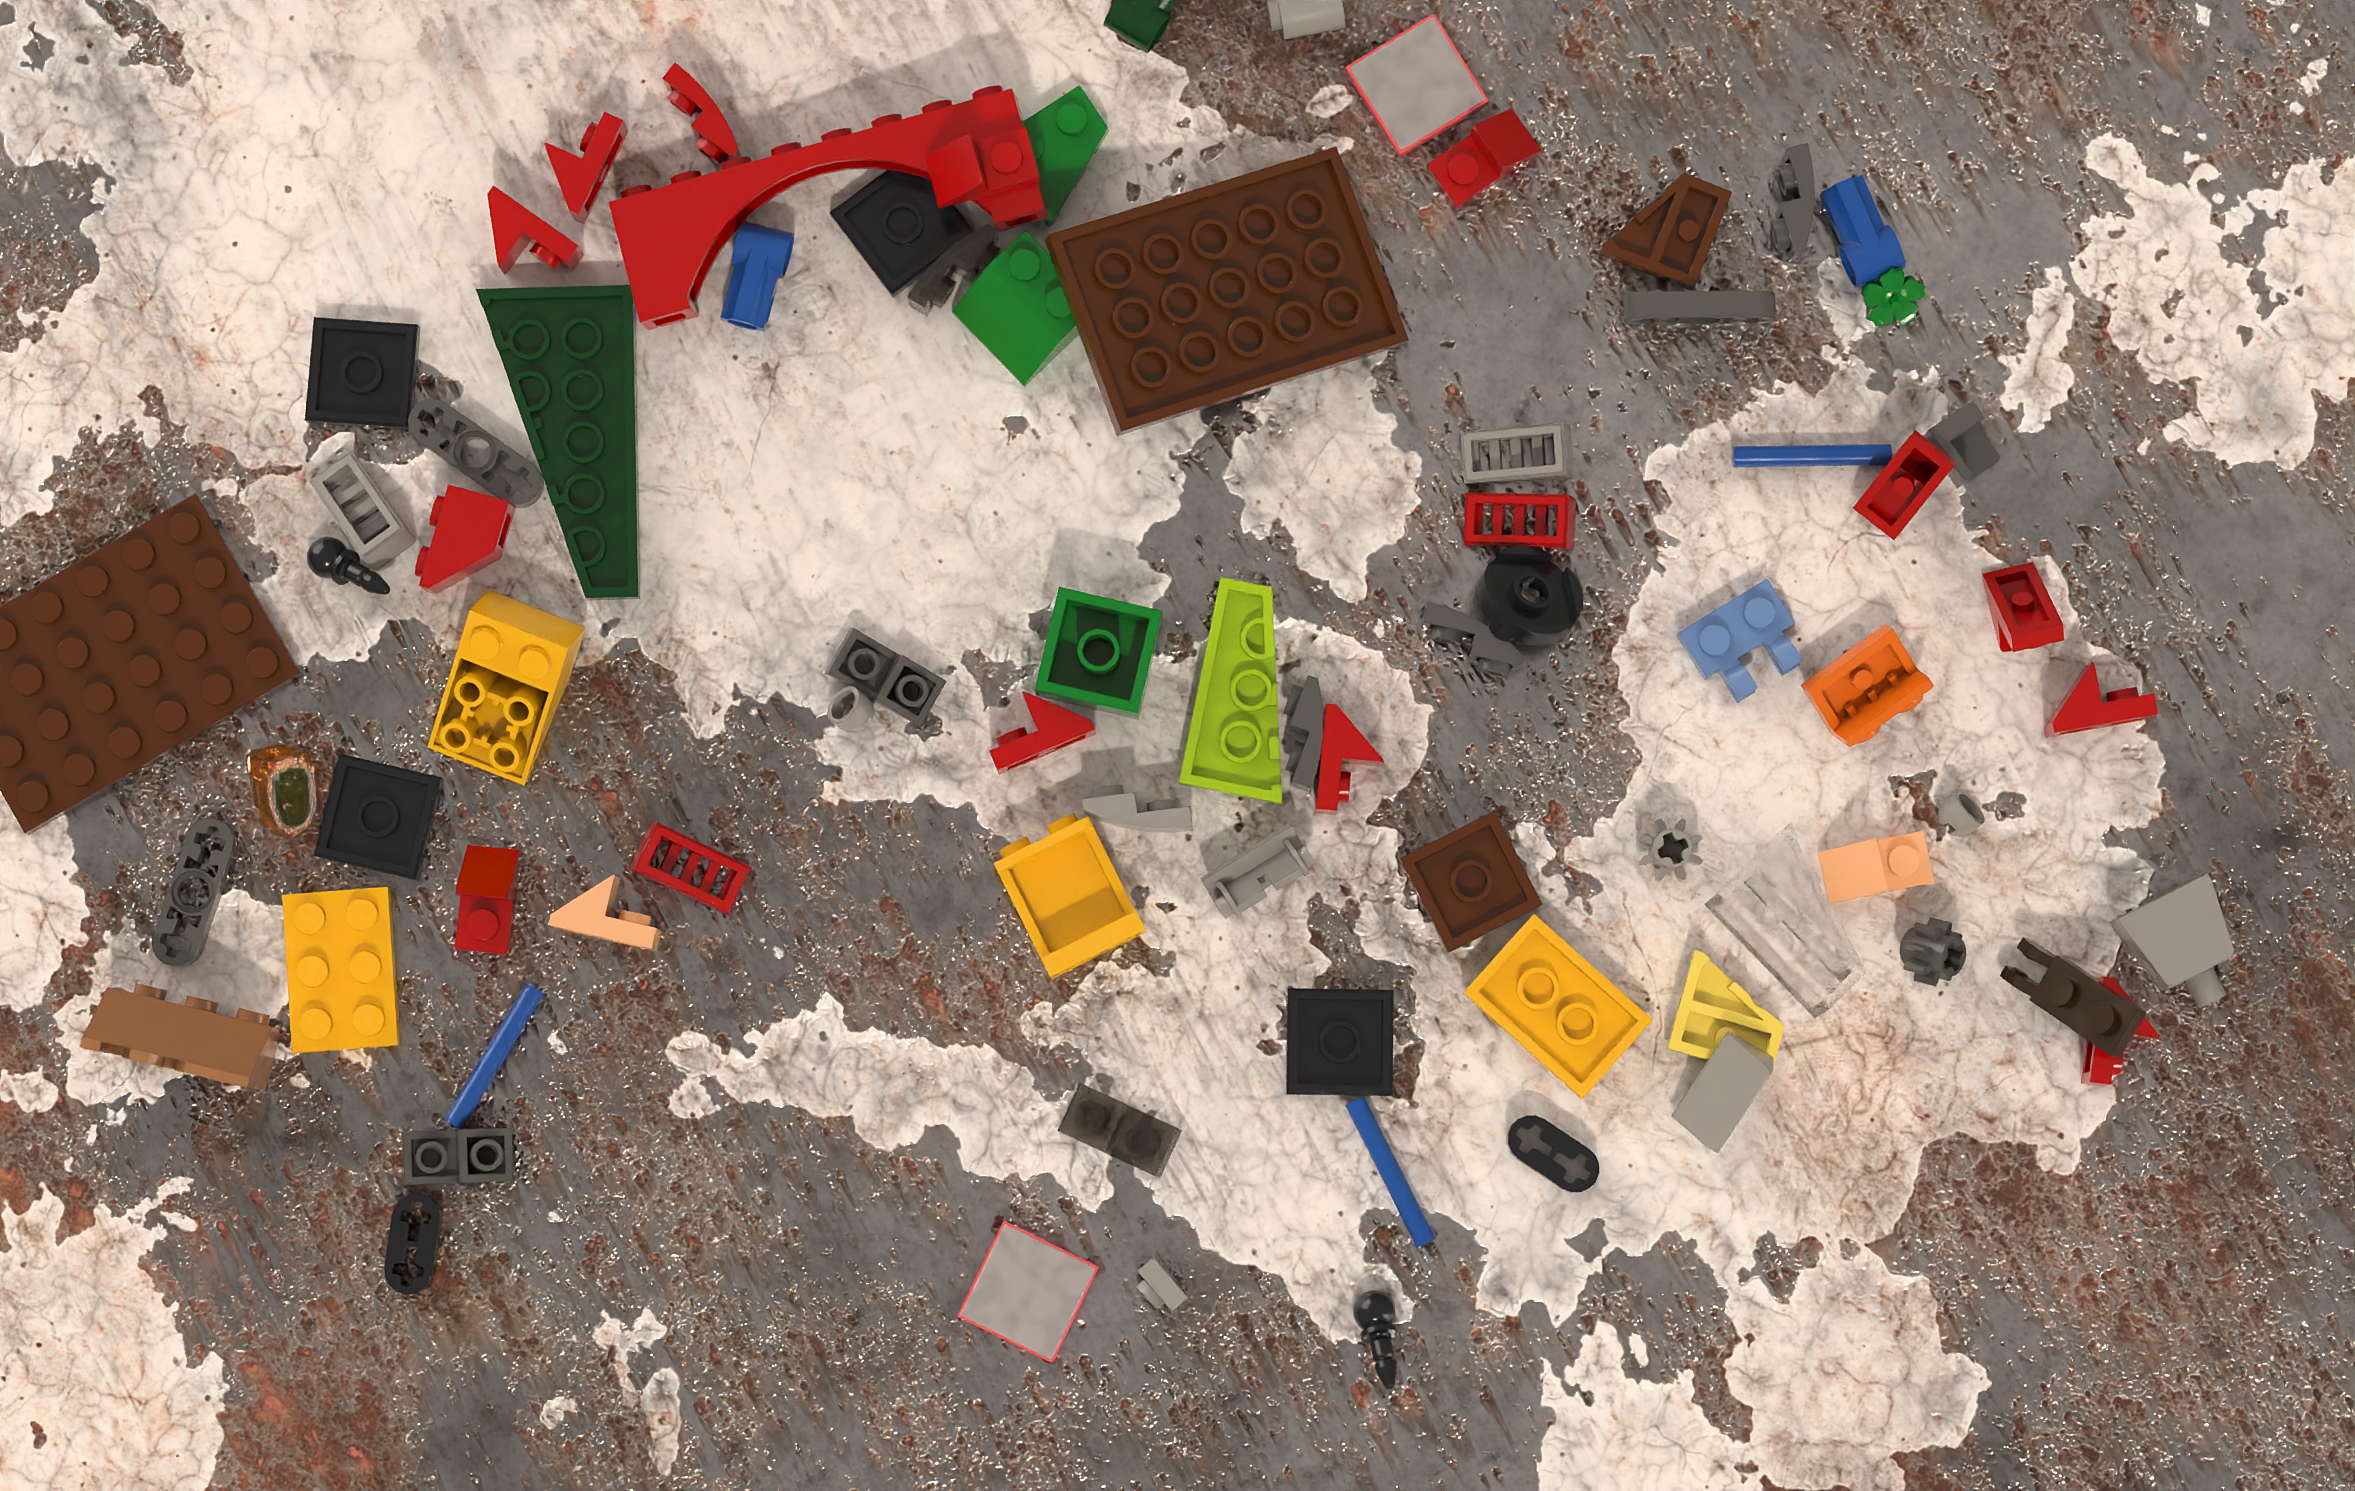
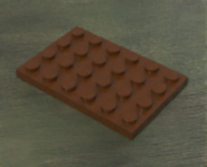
[1045,146,1409,436]
[0,493,303,835]

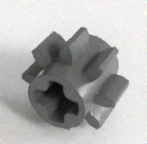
[1899,917,1966,987]

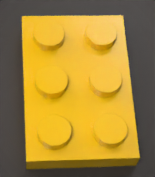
[282,887,401,1054]
[1462,914,1653,1099]

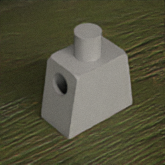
[2110,873,2235,1009]

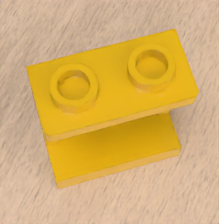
[994,813,1146,980]

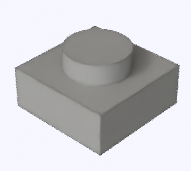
[1136,1257,1188,1311]

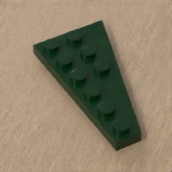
[476,285,640,601]

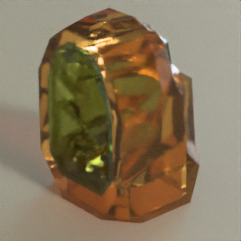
[246,744,317,837]

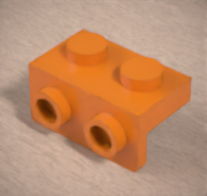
[1801,624,1934,747]

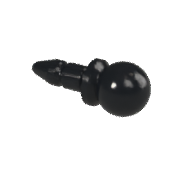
[307,537,390,595]
[1353,1290,1398,1389]

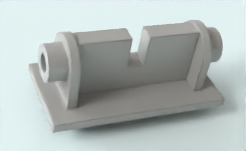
[1200,823,1316,919]

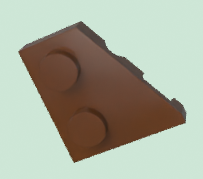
[1599,173,1732,291]

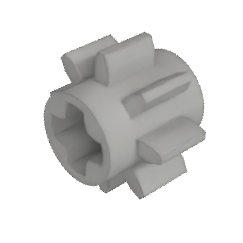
[1638,818,1703,882]

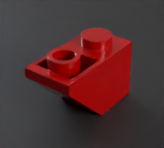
[415,484,516,594]

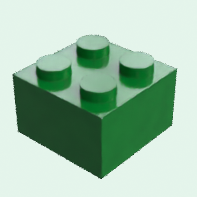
[1035,587,1163,720]

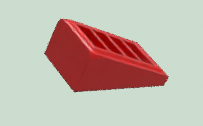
[1463,492,1576,550]
[629,822,751,915]

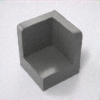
[1923,401,2000,489]

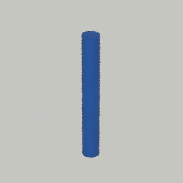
[1732,444,1892,467]
[444,982,544,1129]
[1345,1096,1436,1248]

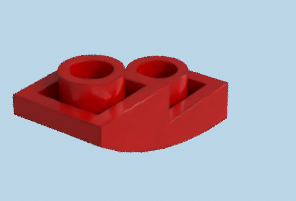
[662,62,741,165]

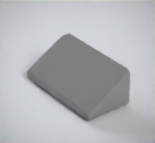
[1672,1031,1774,1153]

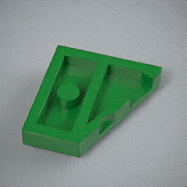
[1024,85,1108,227]

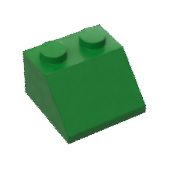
[952,230,1079,387]

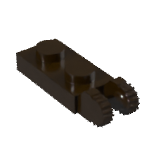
[2000,937,2147,1058]

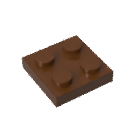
[1399,811,1543,954]

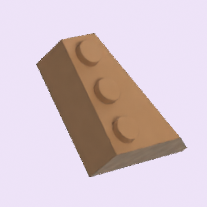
[80,983,282,1091]

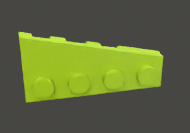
[1179,577,1282,805]

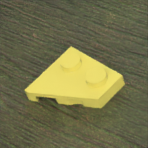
[1666,950,1785,1078]

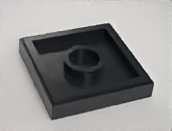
[829,170,976,298]
[305,317,420,430]
[314,753,444,881]
[1286,988,1394,1096]

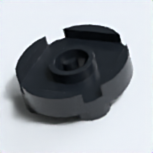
[1477,546,1583,646]

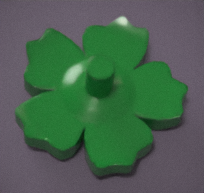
[1861,267,1926,327]

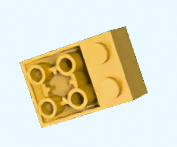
[427,589,586,786]

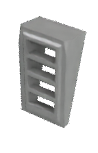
[1460,422,1574,484]
[309,451,416,570]

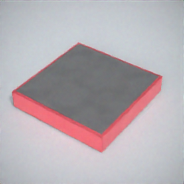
[1345,14,1489,158]
[957,1221,1099,1363]

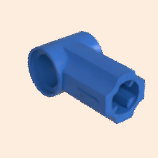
[1820,175,1906,288]
[720,221,794,332]

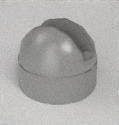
[827,686,874,733]
[1937,790,1985,837]

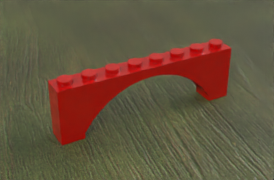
[608,85,1050,330]

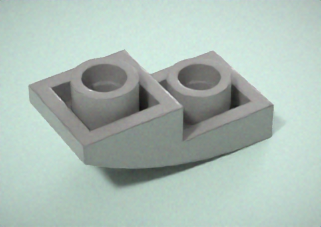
[1082,785,1193,833]

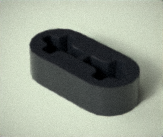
[1506,1115,1599,1192]
[384,1194,443,1294]

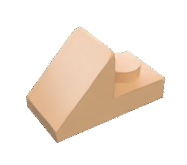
[1818,831,1934,904]
[548,875,662,952]

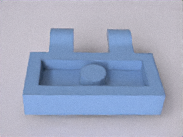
[1677,579,1803,703]

